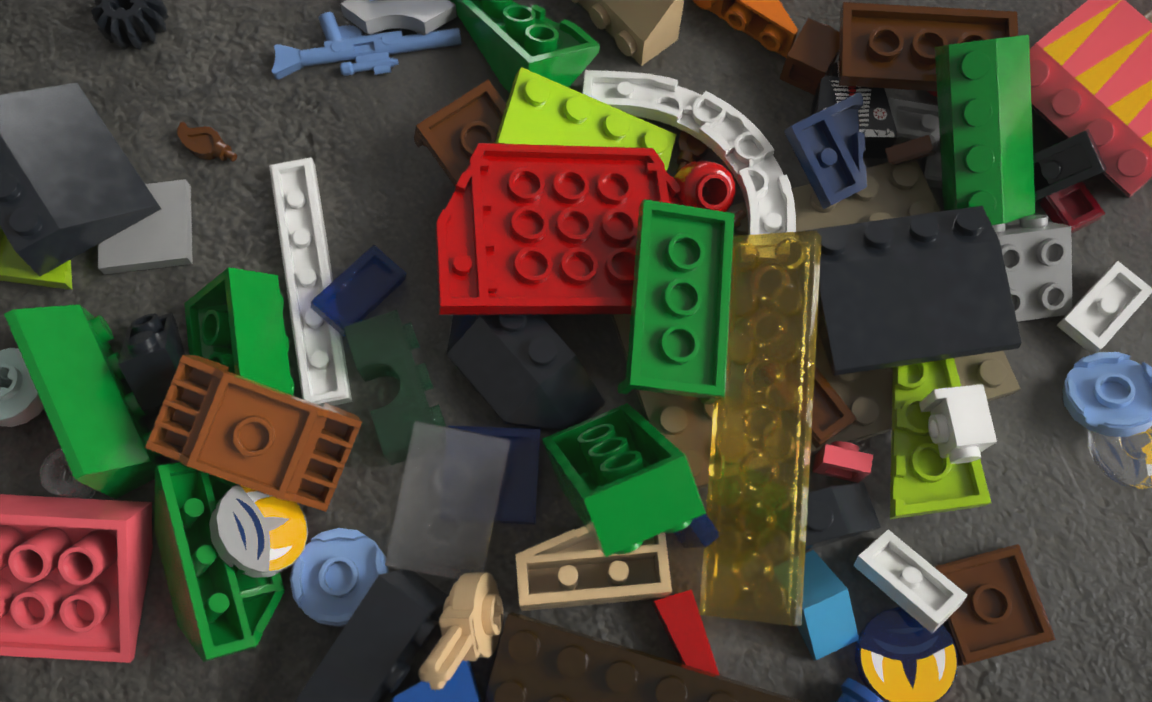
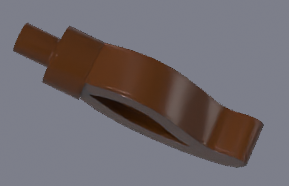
[177,122,237,162]
[677,130,709,173]

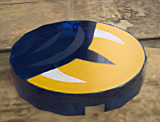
[855,607,958,702]

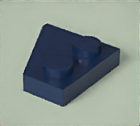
[784,92,867,210]

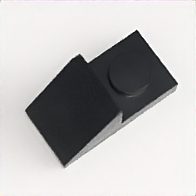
[1033,129,1107,201]

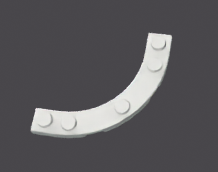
[583,70,796,270]

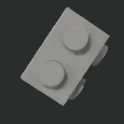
[992,215,1072,322]

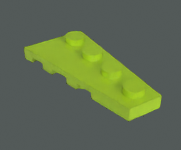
[495,67,676,172]
[890,358,991,519]

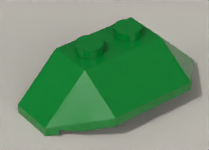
[155,462,285,662]

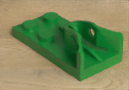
[617,199,735,405]

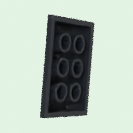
[0,83,161,276]
[795,206,1022,376]

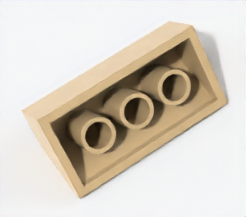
[571,0,684,66]

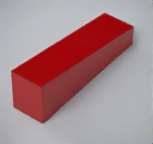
[652,589,719,675]

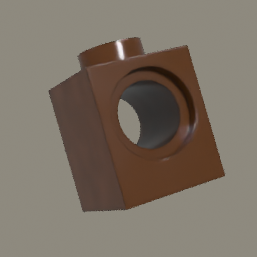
[779,18,840,95]

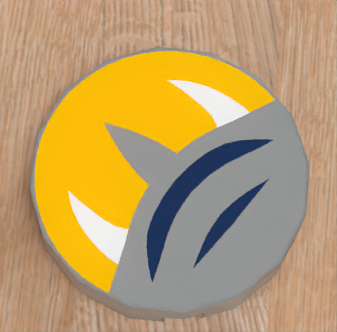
[209,484,308,578]

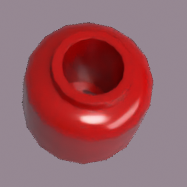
[674,161,736,212]

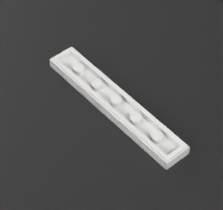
[269,157,352,407]

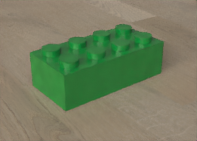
[542,403,706,557]

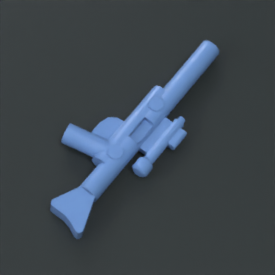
[272,12,462,79]

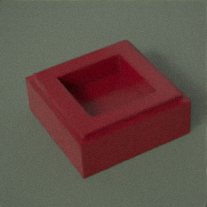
[1039,181,1106,234]

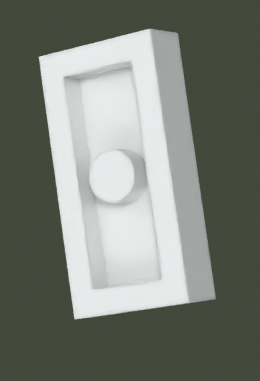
[1057,261,1152,354]
[854,530,968,634]

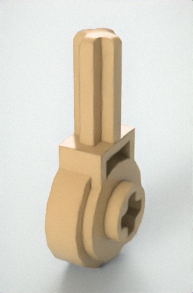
[419,572,504,690]

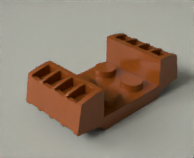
[145,355,362,512]

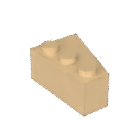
[516,526,672,611]

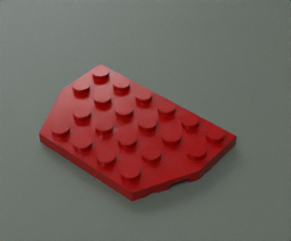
[435,143,683,315]

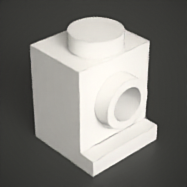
[919,384,997,464]

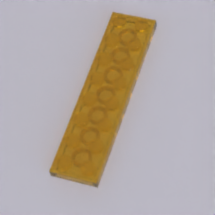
[699,230,822,626]

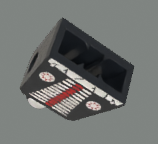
[810,61,898,158]

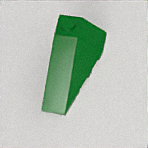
[449,0,600,93]

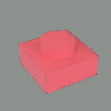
[813,441,873,483]

